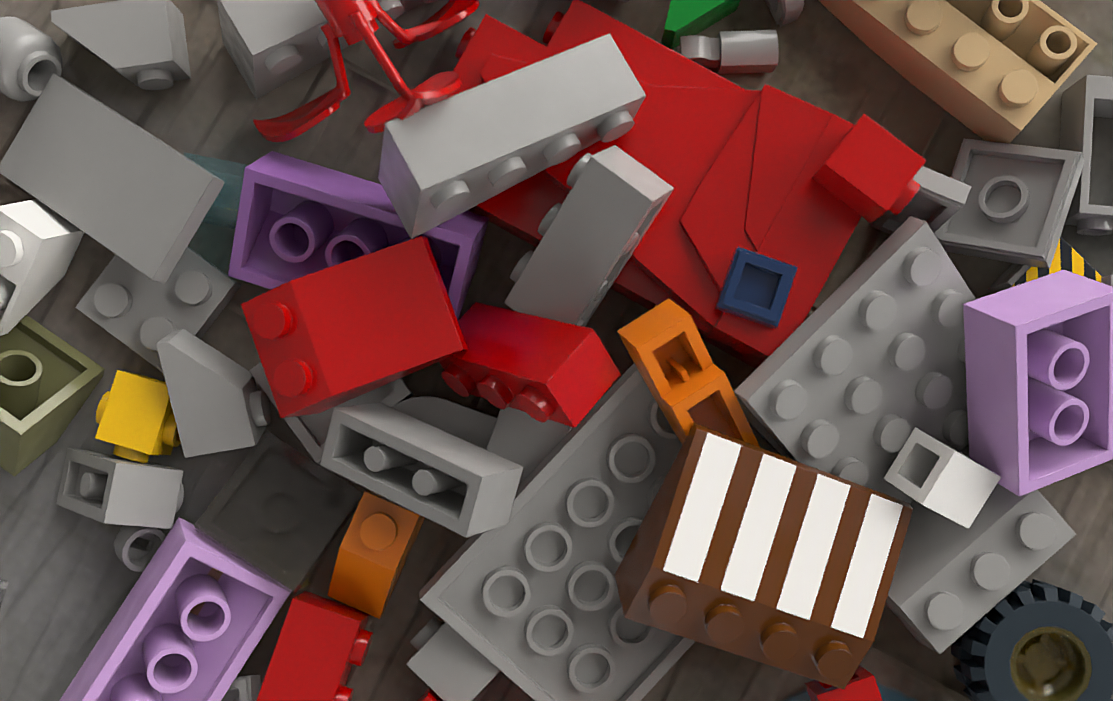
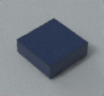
[715,247,798,329]

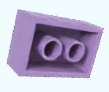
[963,270,1113,497]

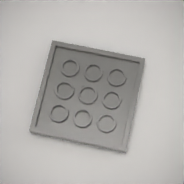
[734,216,976,504]

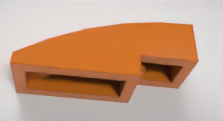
[617,298,760,447]

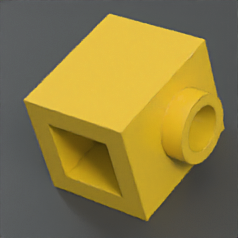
[95,370,181,463]

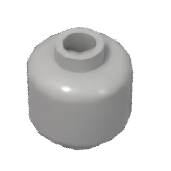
[0,16,62,102]

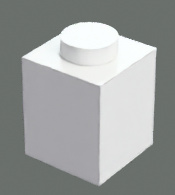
[883,427,1001,529]

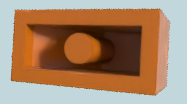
[327,490,425,619]

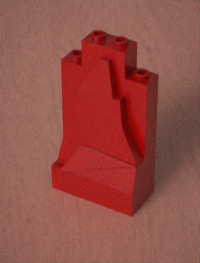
[446,0,862,369]

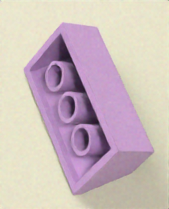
[59,517,291,701]

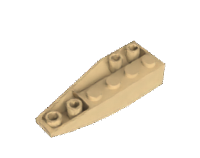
[819,0,1098,144]

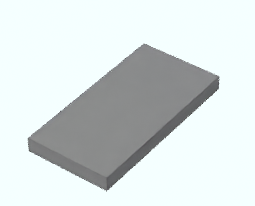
[0,73,225,284]

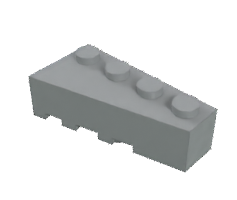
[217,0,436,100]
[378,33,646,239]

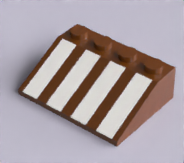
[615,423,913,689]

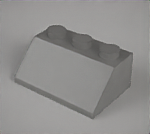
[885,444,1076,654]

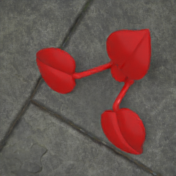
[253,0,480,142]

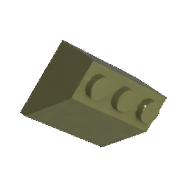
[0,315,105,477]

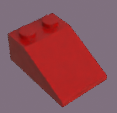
[241,236,468,418]

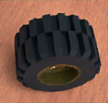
[951,579,1113,701]

